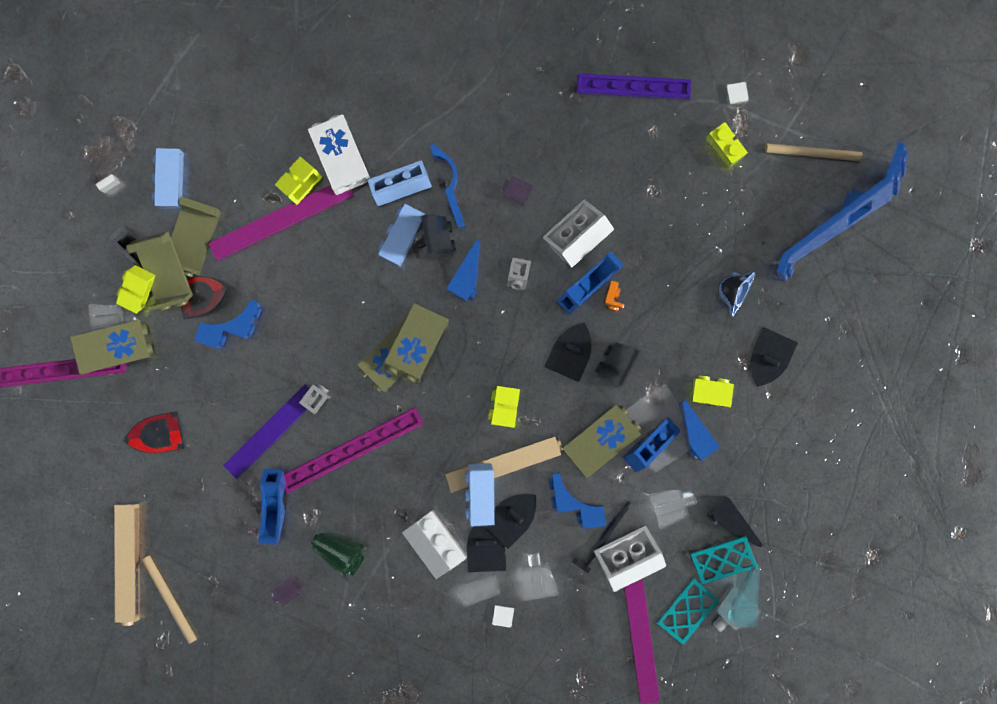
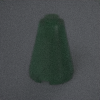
[311,533,367,581]

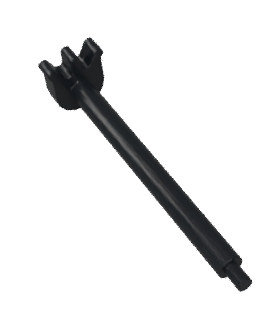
[572,501,631,573]

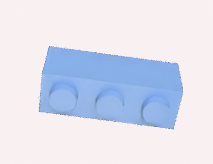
[152,149,183,209]
[368,160,432,206]
[377,204,424,267]
[465,463,494,526]

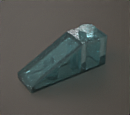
[728,566,760,628]

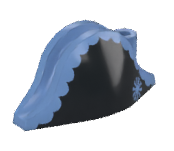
[719,271,755,316]

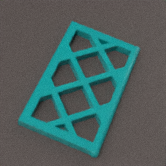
[691,536,758,585]
[656,578,720,645]

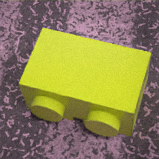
[706,122,748,168]
[275,157,322,205]
[116,265,156,314]
[690,376,734,407]
[488,386,520,427]

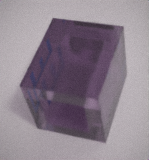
[502,176,533,205]
[271,575,304,607]

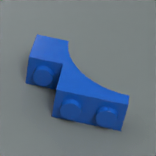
[556,251,624,315]
[194,300,262,349]
[258,469,286,545]
[549,472,606,529]

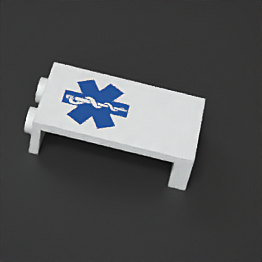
[308,114,370,195]

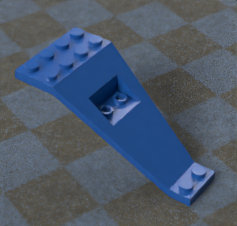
[776,141,908,281]

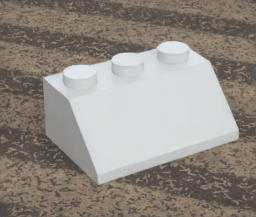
[542,199,614,267]
[402,510,467,579]
[594,526,666,592]

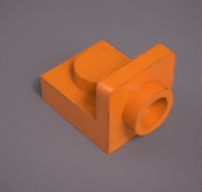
[603,281,624,311]

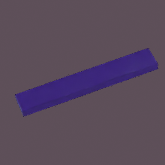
[577,73,691,100]
[223,384,310,479]

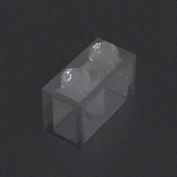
[458,573,501,607]

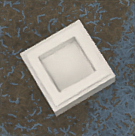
[726,82,749,105]
[96,174,120,193]
[492,605,514,628]

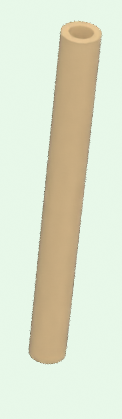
[766,143,862,162]
[141,555,197,644]

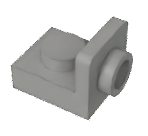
[507,258,531,290]
[299,384,330,414]

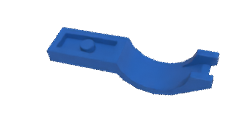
[430,144,465,229]

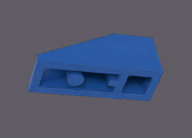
[446,240,480,302]
[680,400,720,461]
[623,417,681,473]

